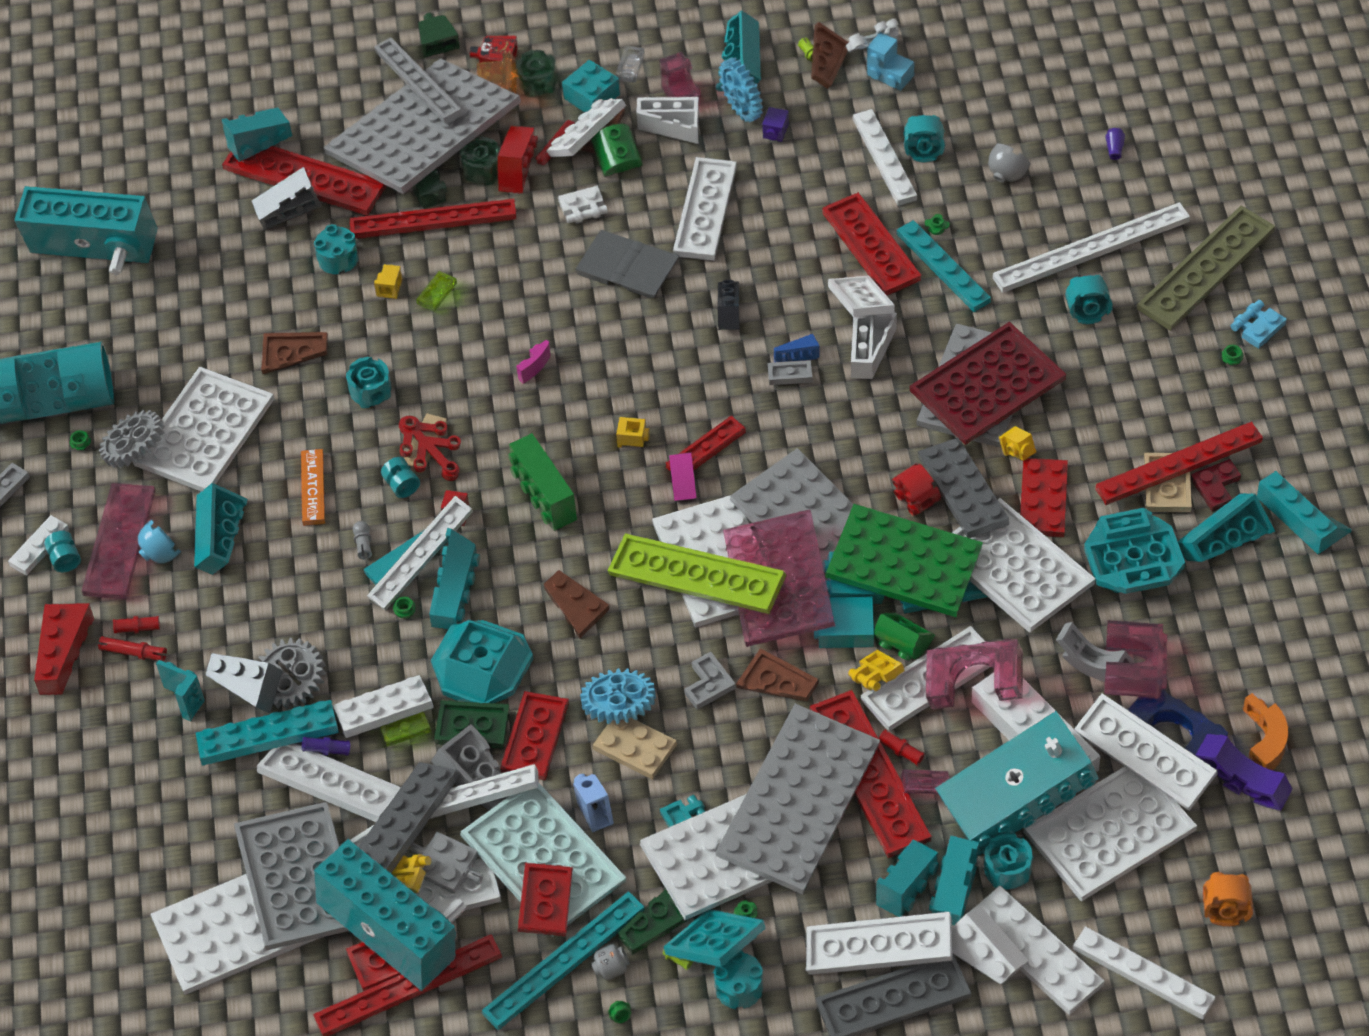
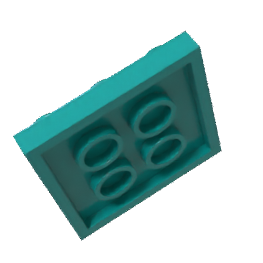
[663,909,766,967]

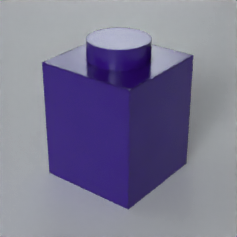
[762,107,789,142]

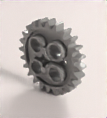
[99,410,165,468]
[259,638,326,709]

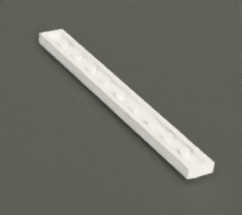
[993,202,1190,293]

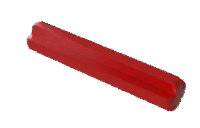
[536,120,575,166]

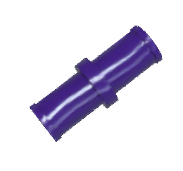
[301,737,350,756]

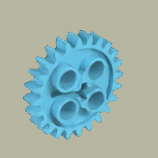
[719,58,763,122]
[580,668,656,724]

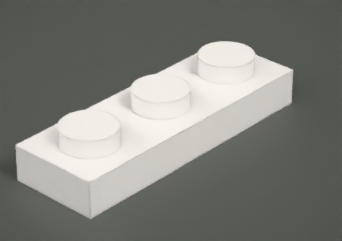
[8,515,69,576]

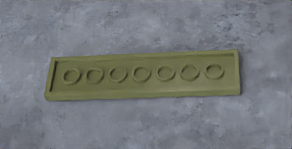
[1137,205,1275,331]

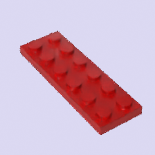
[822,192,921,296]

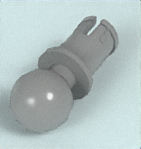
[352,521,372,560]

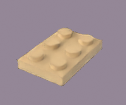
[1144,453,1192,512]
[593,718,677,780]

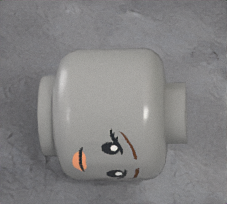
[591,944,630,980]

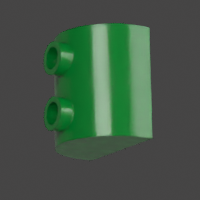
[591,124,643,177]
[874,613,935,661]

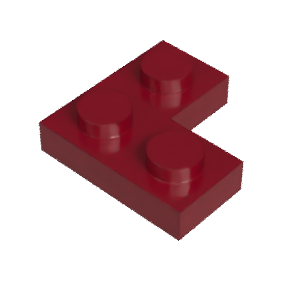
[1190,459,1241,512]

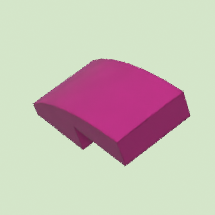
[516,340,551,384]
[669,453,696,501]

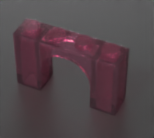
[1104,620,1167,699]
[926,639,1023,709]

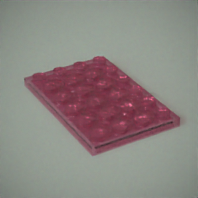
[723,509,835,647]

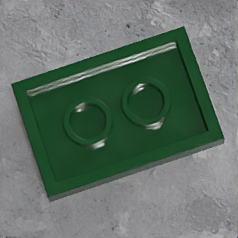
[434,700,510,749]

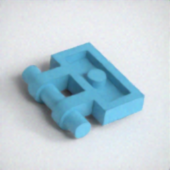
[1230,300,1286,349]

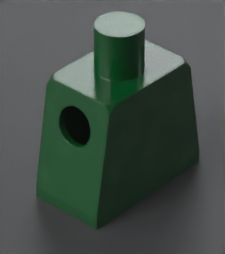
[418,12,460,58]

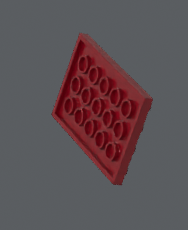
[909,321,1066,445]

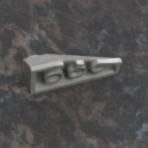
[431,724,509,810]

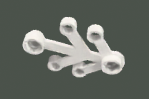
[846,18,900,52]

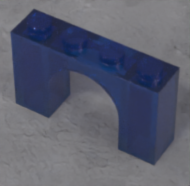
[1128,683,1228,756]

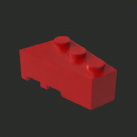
[498,126,538,194]

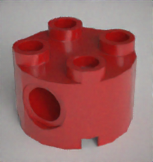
[892,463,941,516]

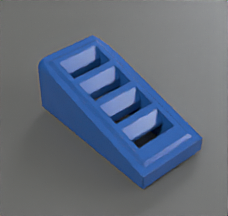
[774,334,820,363]

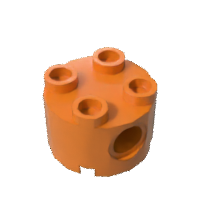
[1203,872,1253,926]

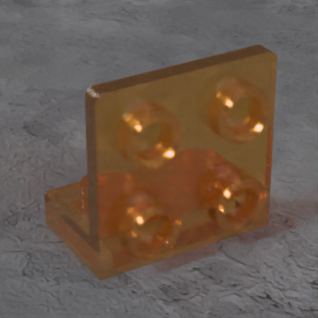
[477,53,517,94]

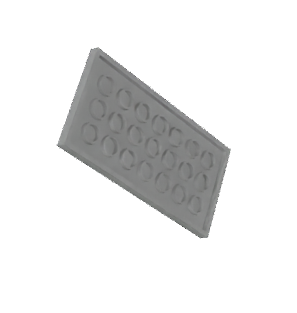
[715,704,880,895]

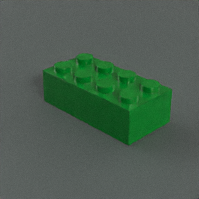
[508,433,577,531]

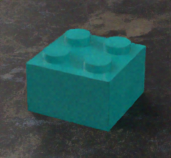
[562,59,620,112]

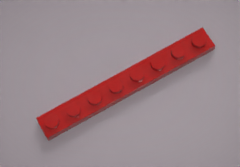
[350,198,517,239]
[1095,421,1263,505]
[313,934,502,1036]

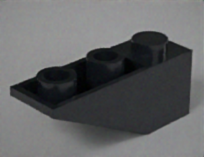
[717,279,740,330]

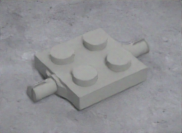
[409,832,484,893]

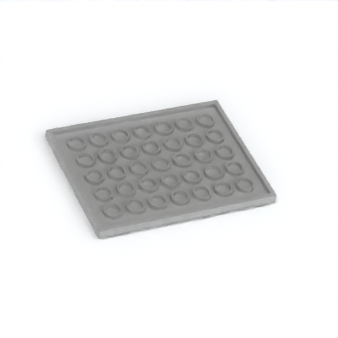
[323,58,521,194]

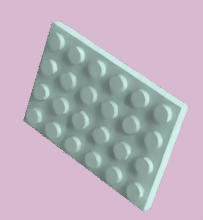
[461,782,626,937]

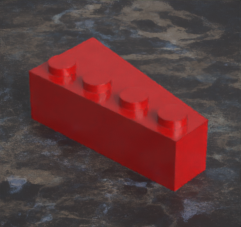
[34,603,94,695]

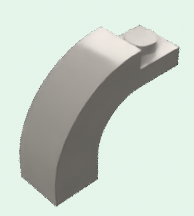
[1056,622,1138,684]

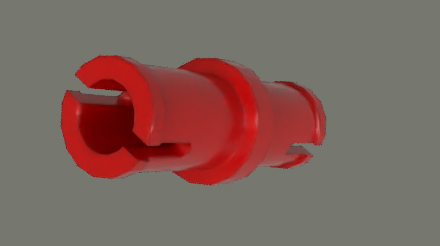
[113,616,160,634]
[878,729,925,766]

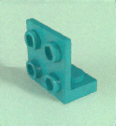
[156,660,205,722]

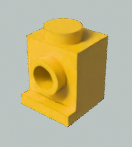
[374,264,403,299]
[616,417,650,448]
[999,426,1036,461]

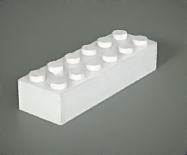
[972,663,1100,772]

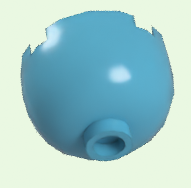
[138,519,181,564]

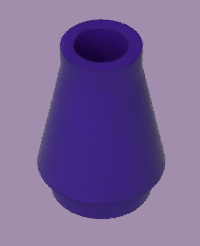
[1105,128,1126,160]

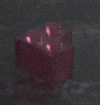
[659,52,701,106]

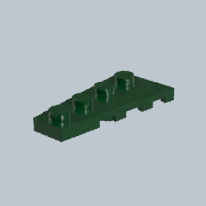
[619,888,695,955]

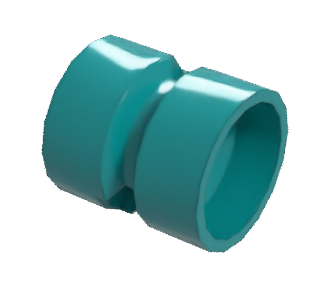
[381,457,420,498]
[44,530,81,573]

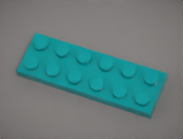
[196,700,339,766]

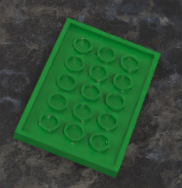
[825,504,983,617]

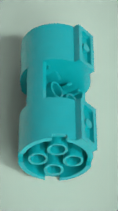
[0,341,114,424]

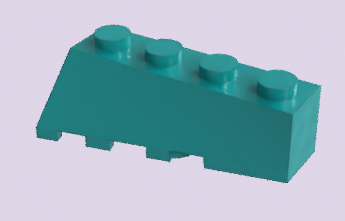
[716,10,761,91]
[1257,471,1352,554]
[194,483,248,575]
[1177,493,1275,562]
[429,528,480,629]

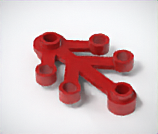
[399,415,461,481]

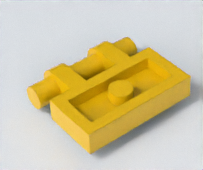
[848,650,905,691]
[391,854,431,893]

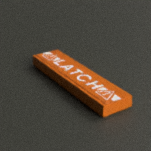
[301,449,325,526]

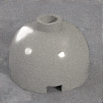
[988,143,1031,183]

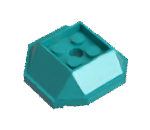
[1084,508,1185,594]
[431,620,534,703]

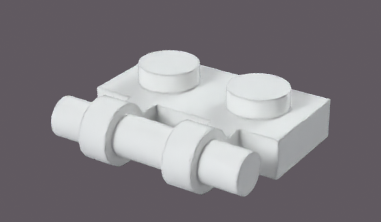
[558,186,608,224]

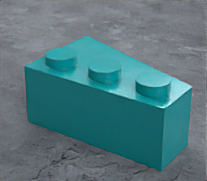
[221,107,293,162]
[929,836,979,926]
[876,840,939,917]

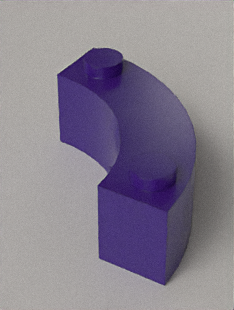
[1196,734,1293,811]

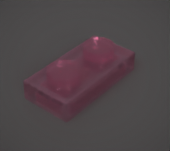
[901,770,950,794]

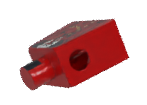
[469,36,518,77]

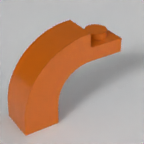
[1243,693,1288,771]

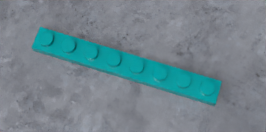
[482,891,645,1031]

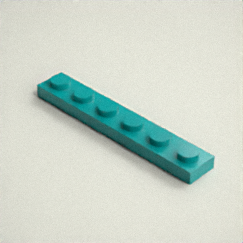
[897,220,991,312]

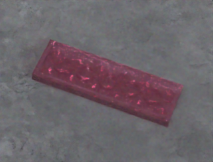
[82,483,156,600]

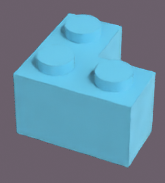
[867,32,914,91]

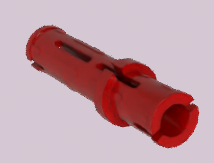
[98,636,167,662]

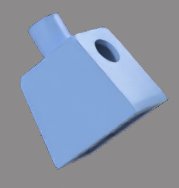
[573,774,614,833]

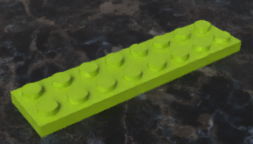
[608,533,786,614]

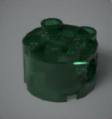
[516,50,557,97]
[460,137,501,185]

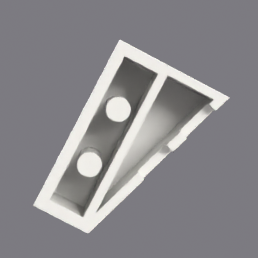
[637,97,699,144]
[851,313,897,379]
[952,905,1029,984]

